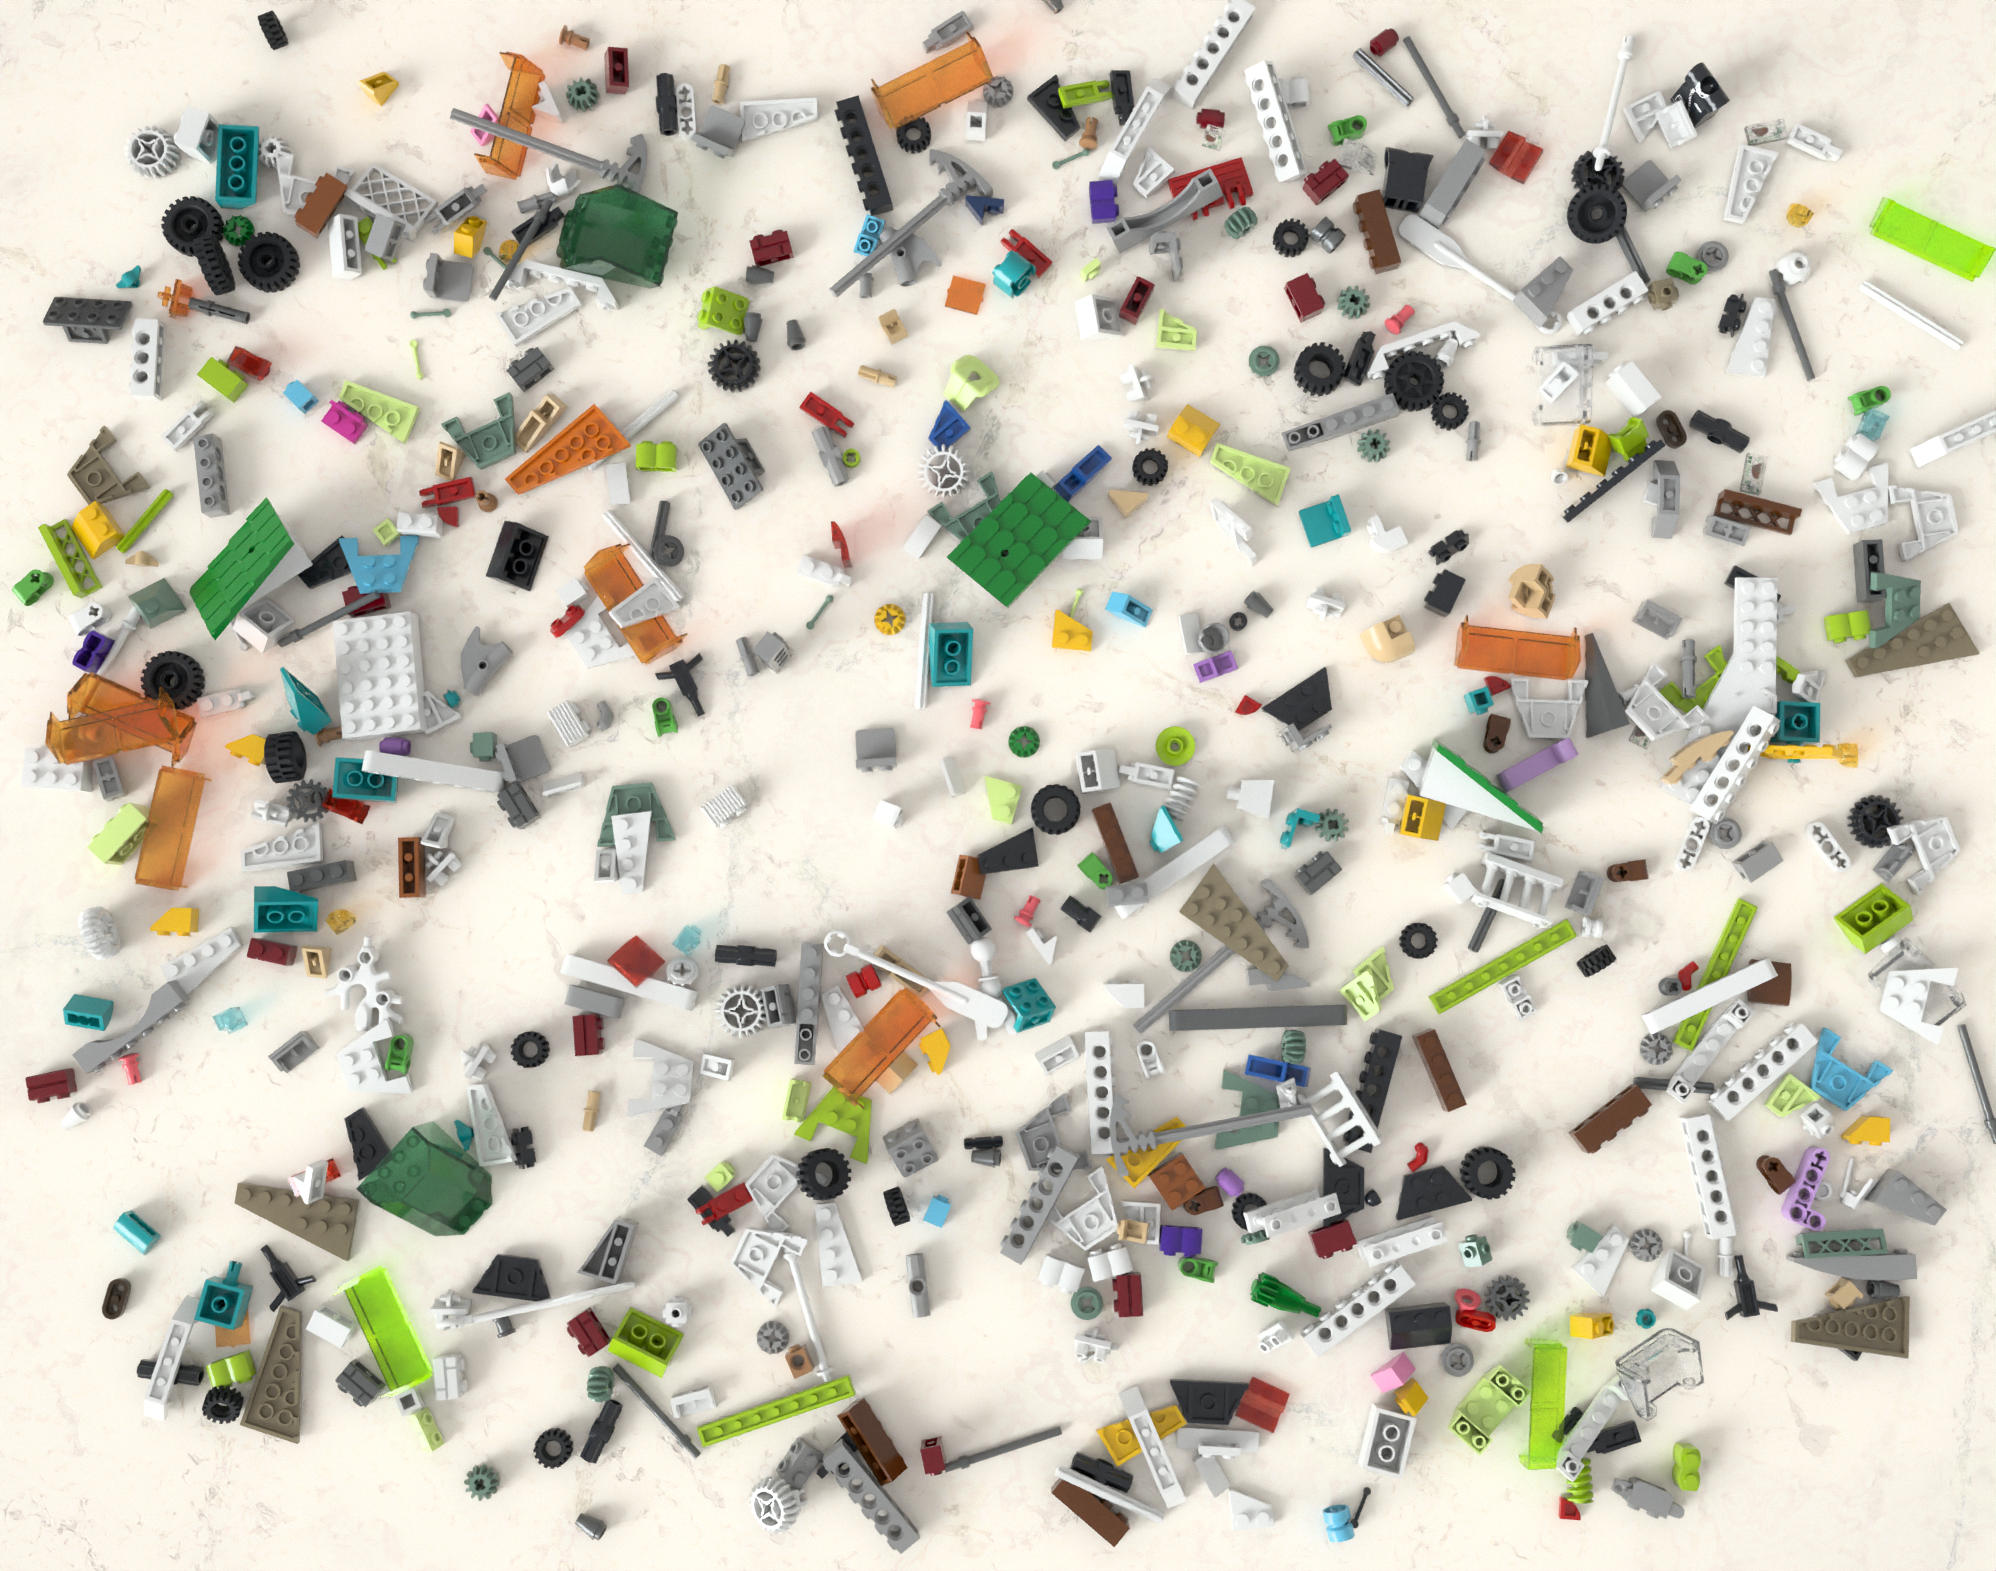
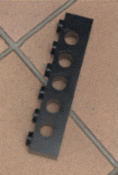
[834,95,893,216]
[1343,1029,1402,1153]

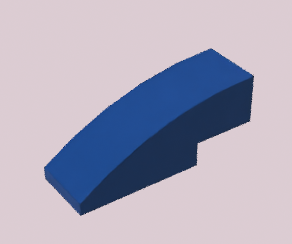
[1054,445,1112,502]
[1245,1054,1311,1088]

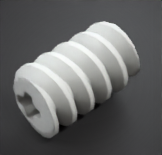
[1164,777,1201,821]

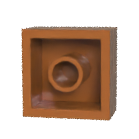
[1148,1152,1205,1211]

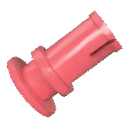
[1385,305,1415,335]
[970,699,991,730]
[1014,895,1041,927]
[118,1053,142,1085]

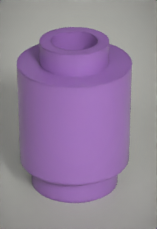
[379,737,411,756]
[1215,1167,1245,1197]

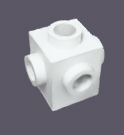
[1801,1103,1836,1139]
[663,1296,693,1327]

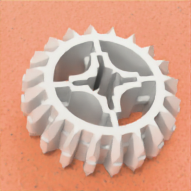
[124,125,179,179]
[917,444,970,498]
[78,906,121,960]
[715,984,767,1038]
[748,1476,800,1534]

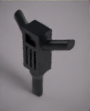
[655,652,705,717]
[260,1245,316,1312]
[1725,1255,1778,1321]

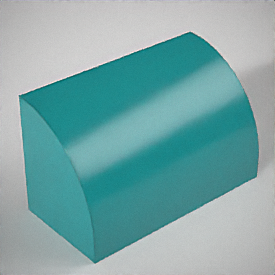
[63,994,114,1031]
[113,1210,161,1255]

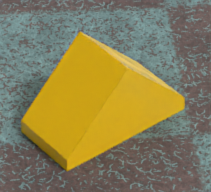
[358,71,399,106]

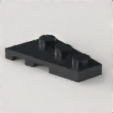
[1027,75,1080,141]
[297,535,360,589]
[977,827,1039,875]
[344,1107,395,1181]

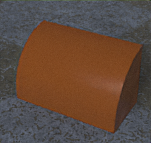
[951,855,986,900]

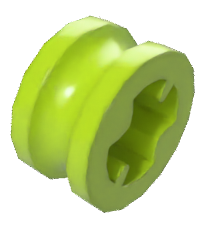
[842,448,860,468]

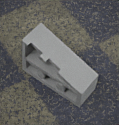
[1513,256,1574,329]
[1864,1168,1947,1226]
[577,1216,639,1285]

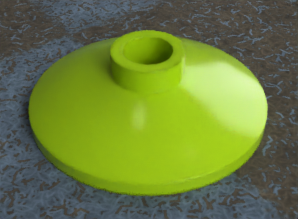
[1155,726,1195,766]

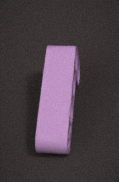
[1496,737,1579,792]
[1781,1146,1830,1231]

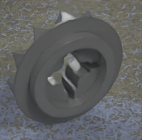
[653,535,684,567]

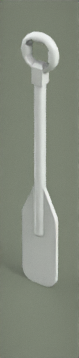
[1398,214,1562,334]
[824,929,1008,1028]
[436,1282,636,1330]

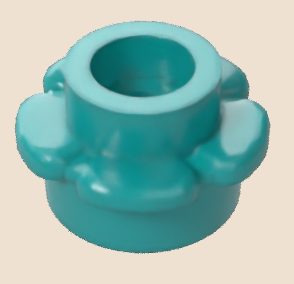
[443,690,461,708]
[1636,1308,1656,1329]

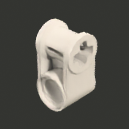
[68,603,112,636]
[1136,1039,1165,1080]

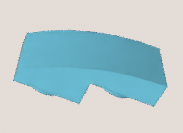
[853,214,886,257]

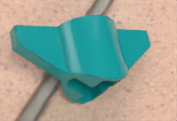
[116,265,141,289]
[454,1120,474,1151]

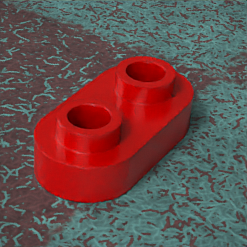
[550,605,585,638]
[1455,1309,1496,1332]

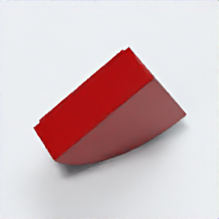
[437,507,459,527]
[1483,676,1511,696]
[1234,695,1262,715]
[1558,1496,1581,1520]

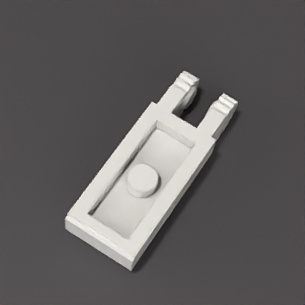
[161,401,215,452]
[1476,832,1536,862]

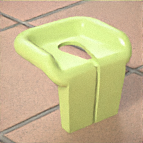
[944,355,1000,412]

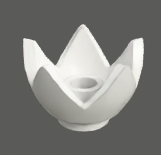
[546,162,581,196]
[1774,252,1811,286]

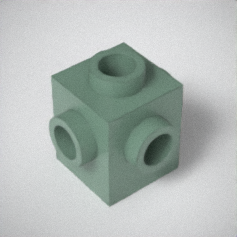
[1458,1234,1493,1268]

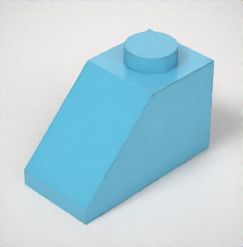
[1105,591,1153,628]

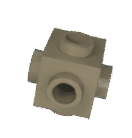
[1648,277,1679,311]

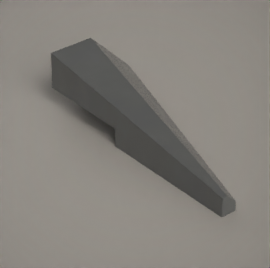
[1584,633,1630,738]

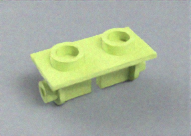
[410,1407,444,1453]

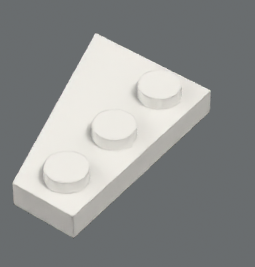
[609,578,680,629]
[1572,1224,1630,1298]

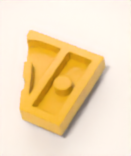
[1052,610,1093,652]

